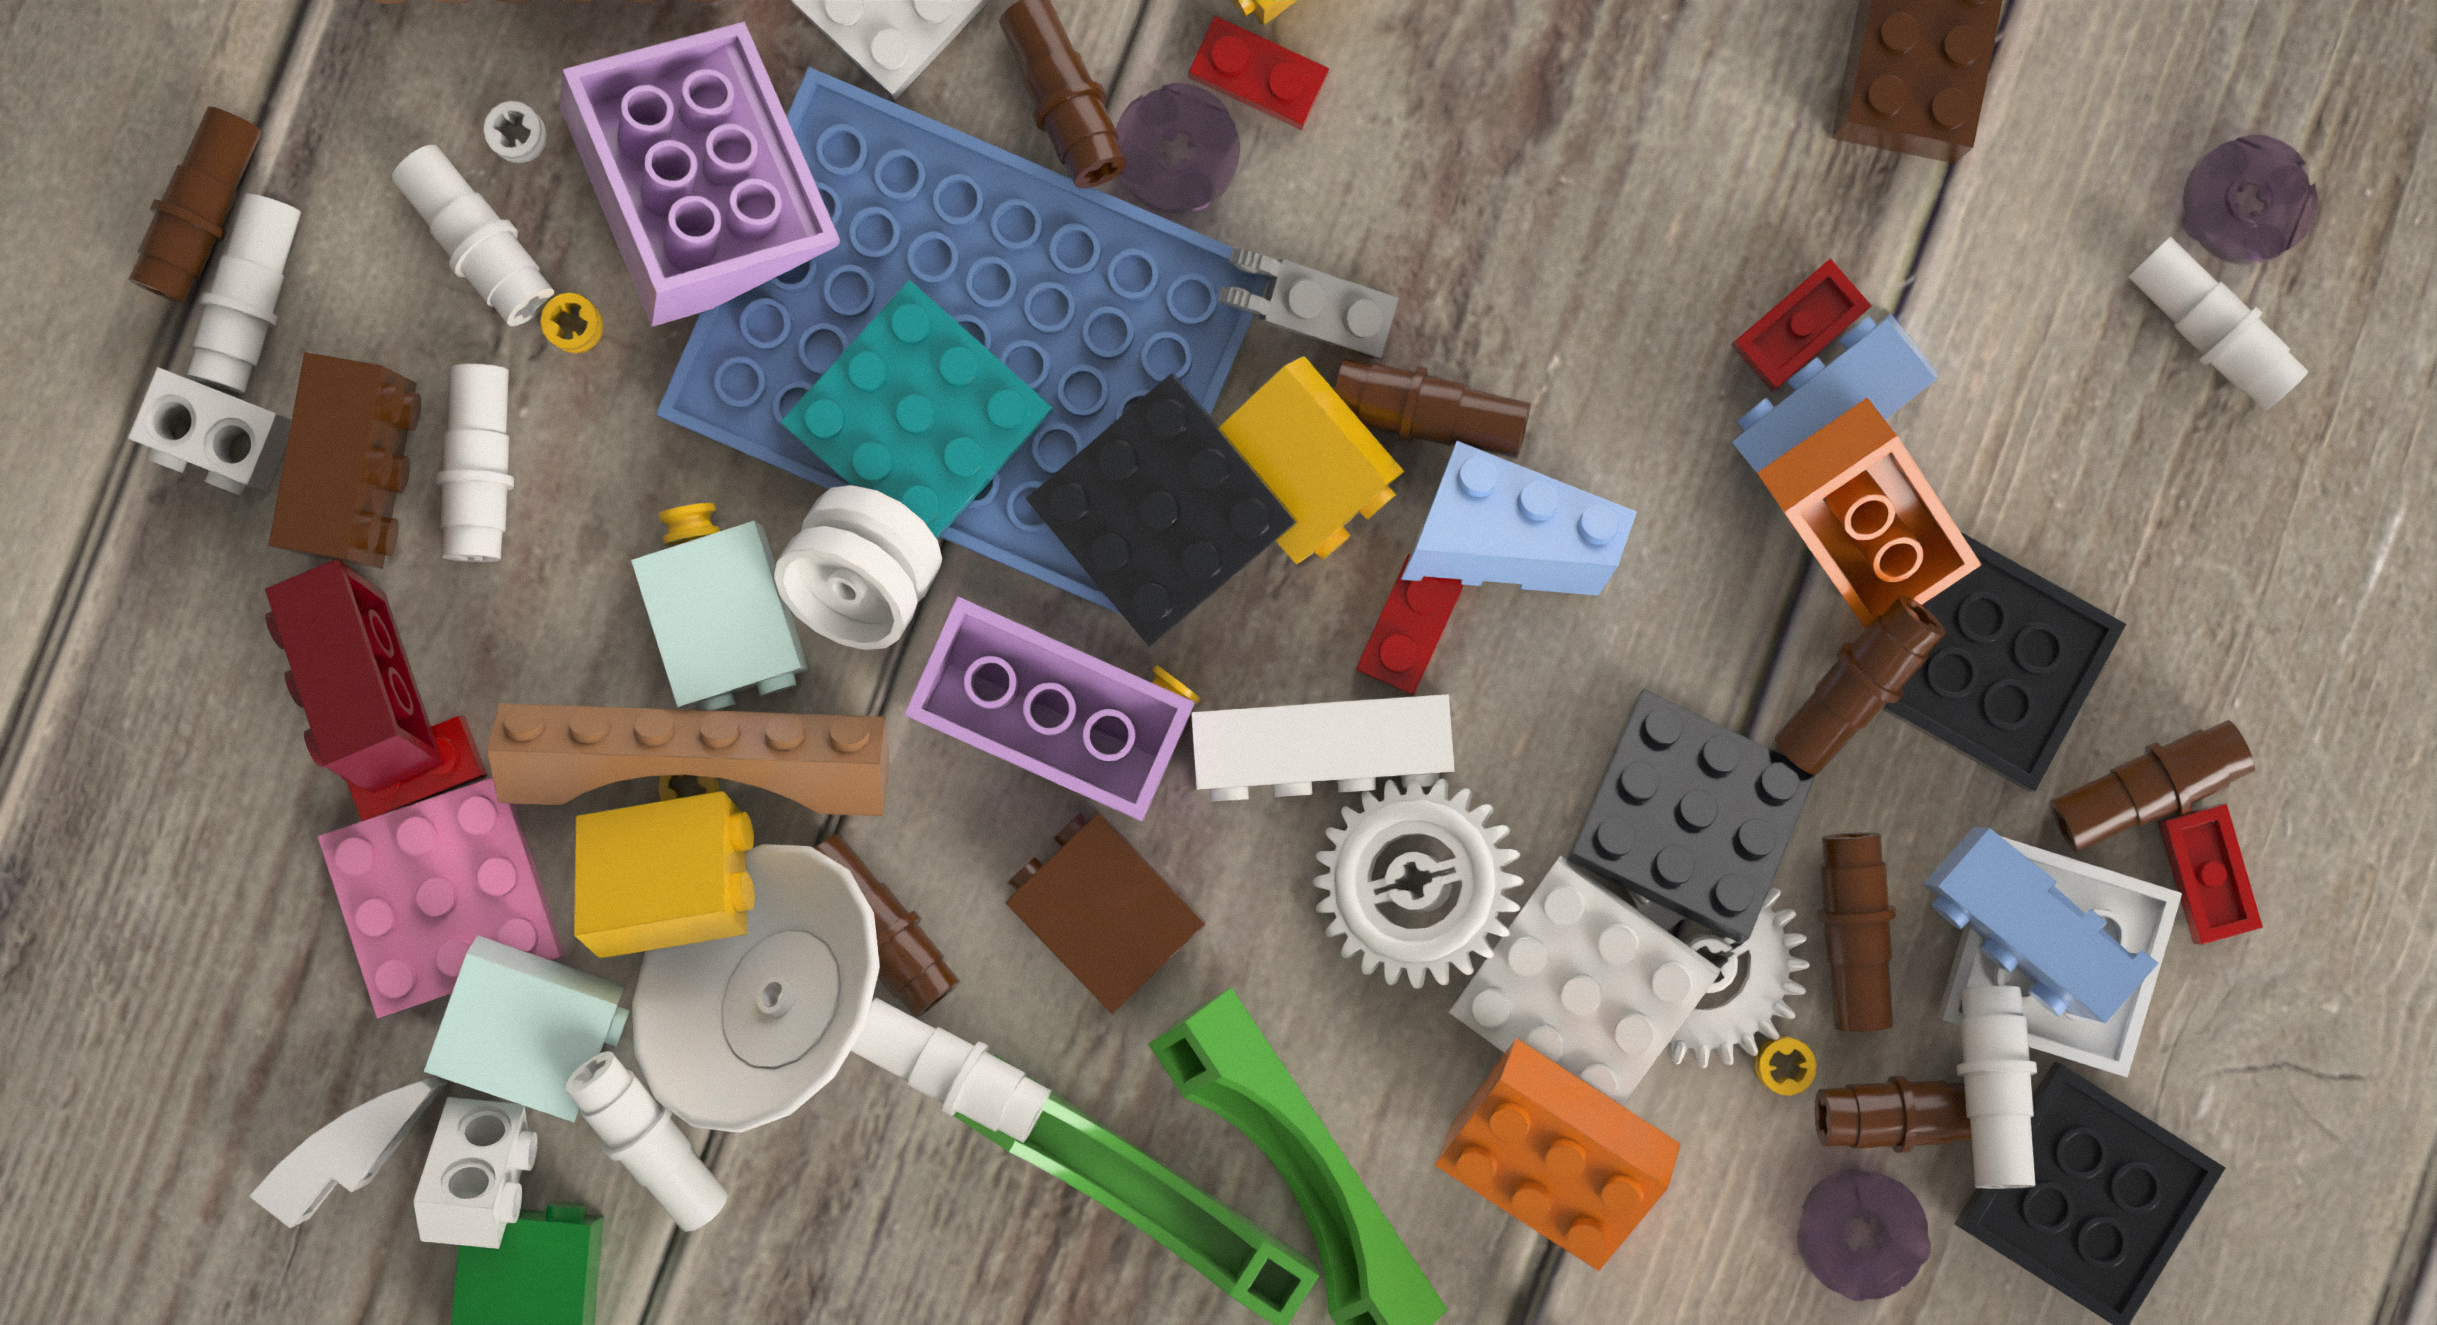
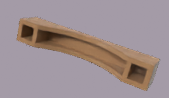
[487,703,890,816]

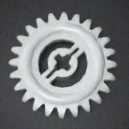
[1312,779,1524,989]
[1627,888,1810,1069]

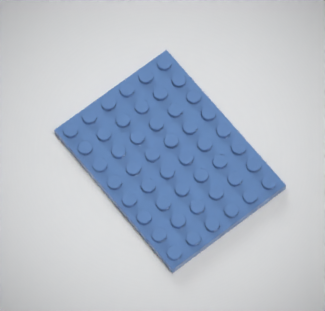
[656,66,1270,616]

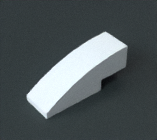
[249,1076,448,1228]

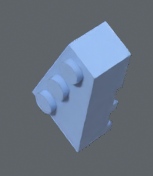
[1732,313,1938,473]
[1401,441,1637,596]
[1922,827,2158,1023]

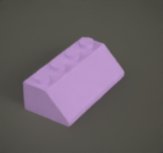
[904,596,1195,821]

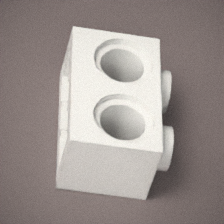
[128,367,291,496]
[413,1097,537,1249]

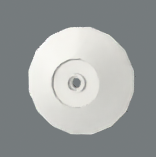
[631,844,880,1133]

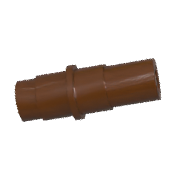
[999,0,1127,188]
[128,106,262,304]
[1334,359,1531,459]
[1774,595,1945,775]
[2050,720,2255,852]
[1817,832,1896,1032]
[815,833,961,1018]
[1814,1076,1972,1153]

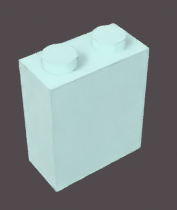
[631,521,809,711]
[424,935,630,1122]

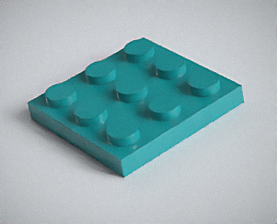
[780,280,1054,540]

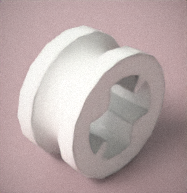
[483,101,547,164]

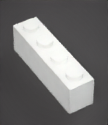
[1191,694,1455,802]

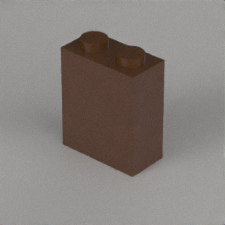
[1005,812,1206,1015]

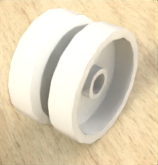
[774,485,943,650]

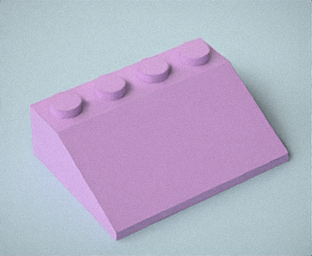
[560,22,840,327]

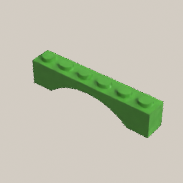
[1148,987,1448,1325]
[954,1054,1319,1325]

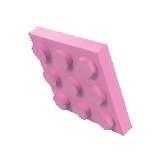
[318,777,565,1019]

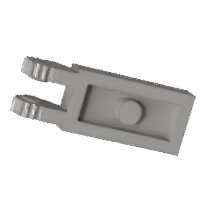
[1218,248,1399,359]

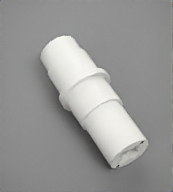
[392,145,554,326]
[187,193,301,394]
[2128,236,2309,411]
[436,364,514,562]
[1957,986,2037,1189]
[851,998,1051,1143]
[565,1051,728,1232]

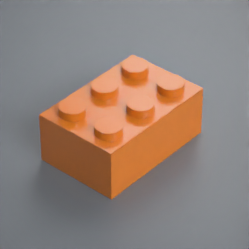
[1757,398,1981,629]
[1435,1038,1681,1271]

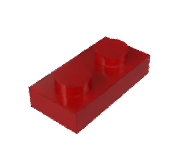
[1188,16,1329,130]
[1730,258,1872,392]
[1355,554,1464,696]
[346,716,487,821]
[2158,804,2263,945]

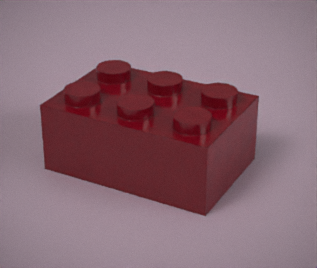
[265,558,444,793]

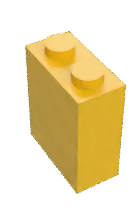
[1219,356,1405,565]
[574,791,755,958]

